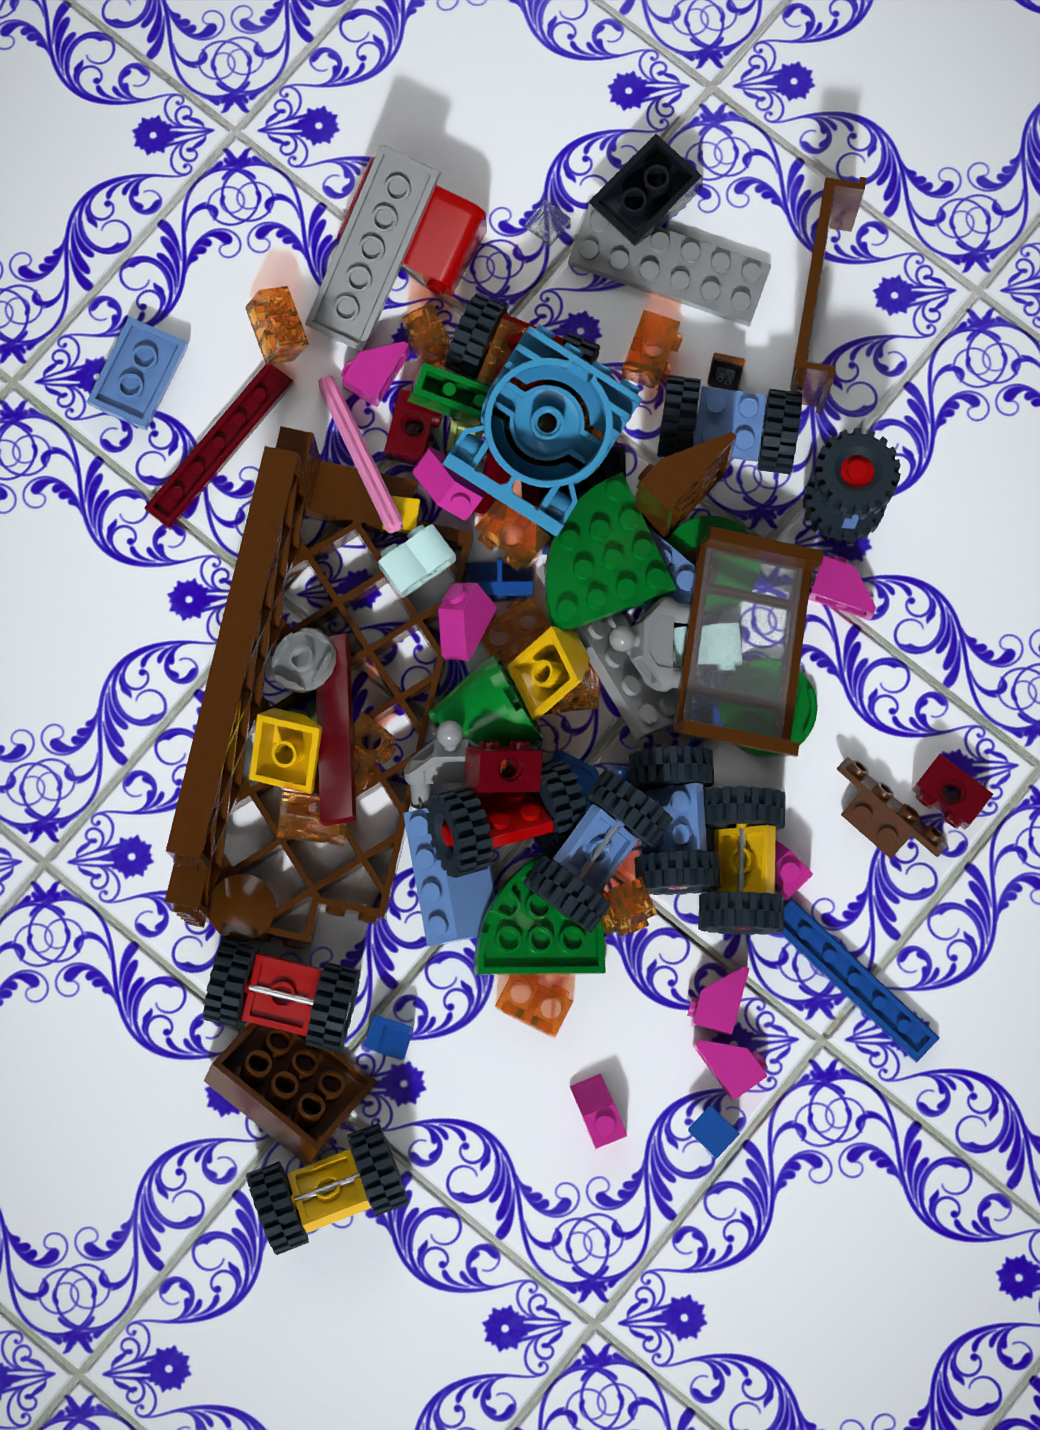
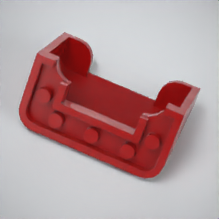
[337,157,487,297]

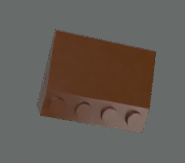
[635,432,737,540]
[204,1023,378,1166]

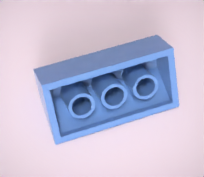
[403,808,497,946]

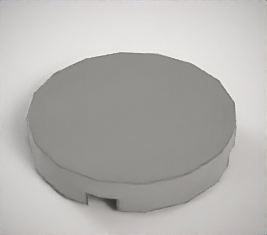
[272,627,336,694]

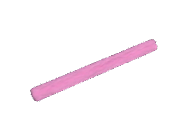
[318,375,403,533]

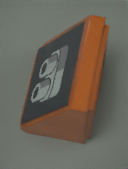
[707,352,745,391]

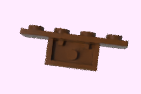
[836,757,948,859]

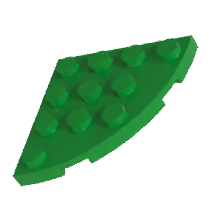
[544,472,676,630]
[474,849,606,975]

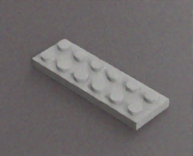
[304,145,442,352]
[568,204,771,327]
[536,564,677,741]

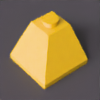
[507,626,590,721]
[249,708,322,794]

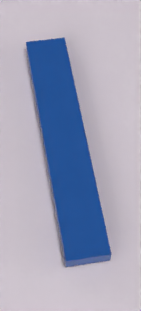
[779,898,940,1063]

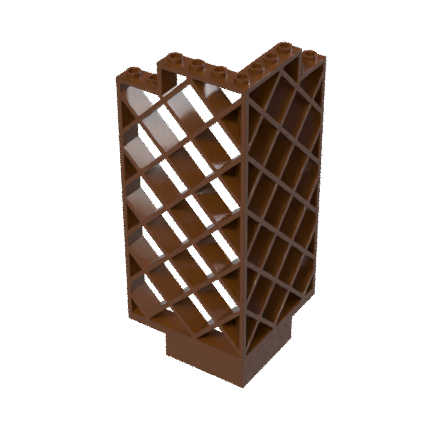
[165,426,473,949]

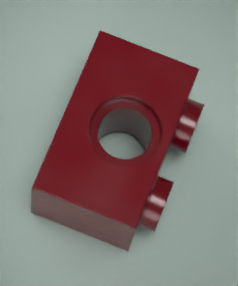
[384,389,443,465]
[464,741,542,793]
[912,754,994,830]

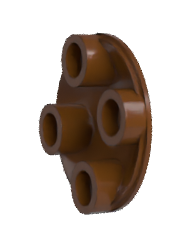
[208,874,276,941]

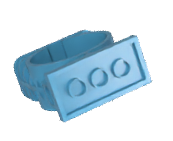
[442,324,643,537]

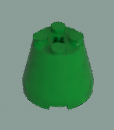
[428,655,545,747]

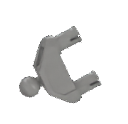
[609,596,701,692]
[404,720,502,809]

